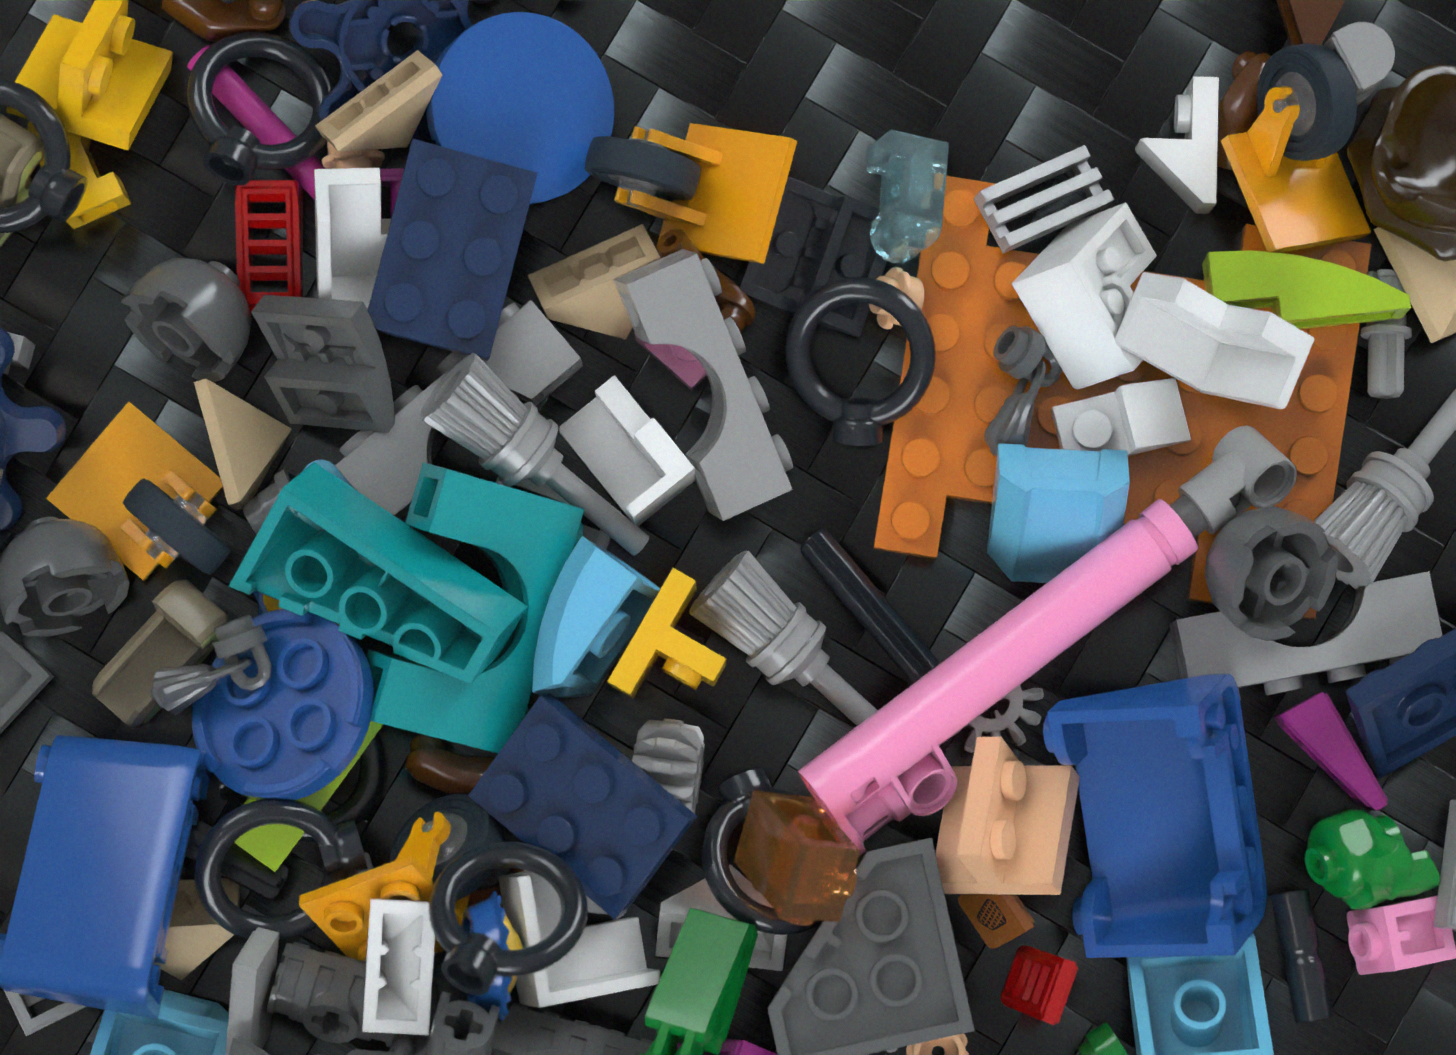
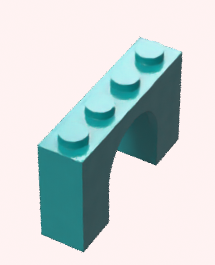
[366,462,584,753]

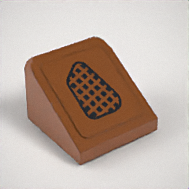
[958,894,1035,949]

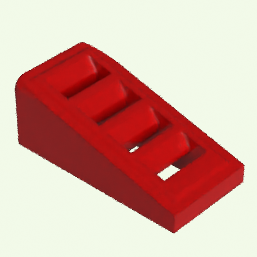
[235,180,303,314]
[1000,945,1078,1025]

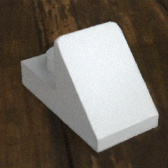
[1135,76,1219,214]
[1051,378,1191,456]

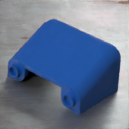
[1043,673,1267,958]
[0,735,213,1020]

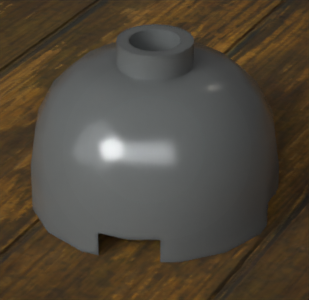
[121,258,252,383]
[1205,506,1338,641]
[0,517,130,637]

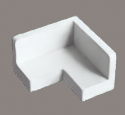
[314,168,391,309]
[1012,202,1157,389]
[1115,272,1315,409]
[559,375,696,526]
[498,871,661,1008]

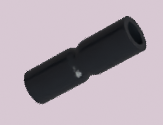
[1270,888,1334,1023]

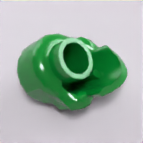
[1305,809,1440,910]

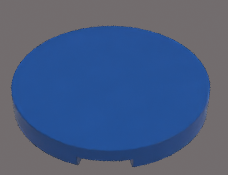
[426,12,614,204]
[192,609,374,800]

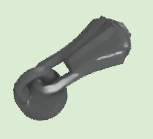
[984,326,1062,457]
[150,615,271,716]

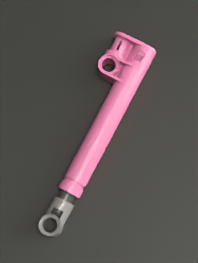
[798,425,1297,857]

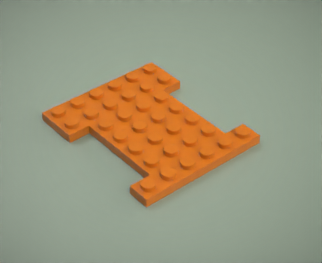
[873,174,1372,620]

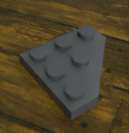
[768,838,974,1055]

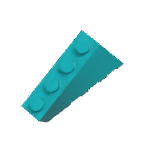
[228,462,528,684]

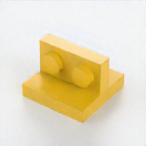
[7,0,173,151]
[607,568,726,699]

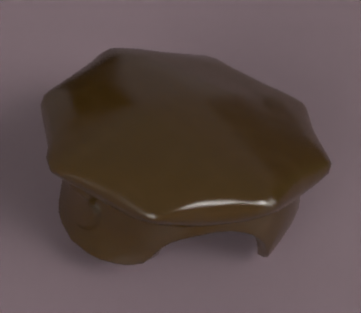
[1347,64,1456,262]

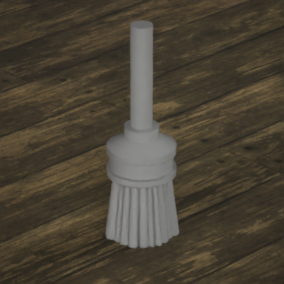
[420,353,649,556]
[1314,389,1456,589]
[689,550,878,726]

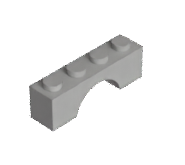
[613,249,793,521]
[335,300,583,520]
[1169,571,1443,700]

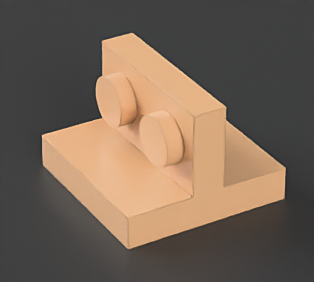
[935,737,1080,895]

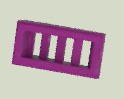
[1273,692,1388,811]

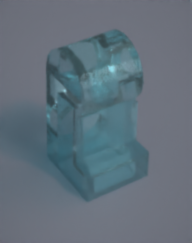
[866,130,949,263]

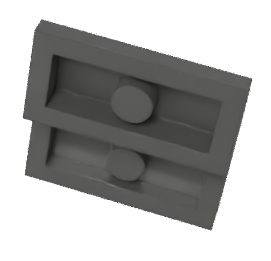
[251,295,395,433]

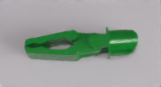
[639,908,758,1055]

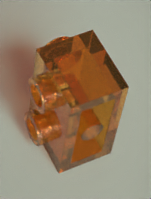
[734,790,860,926]

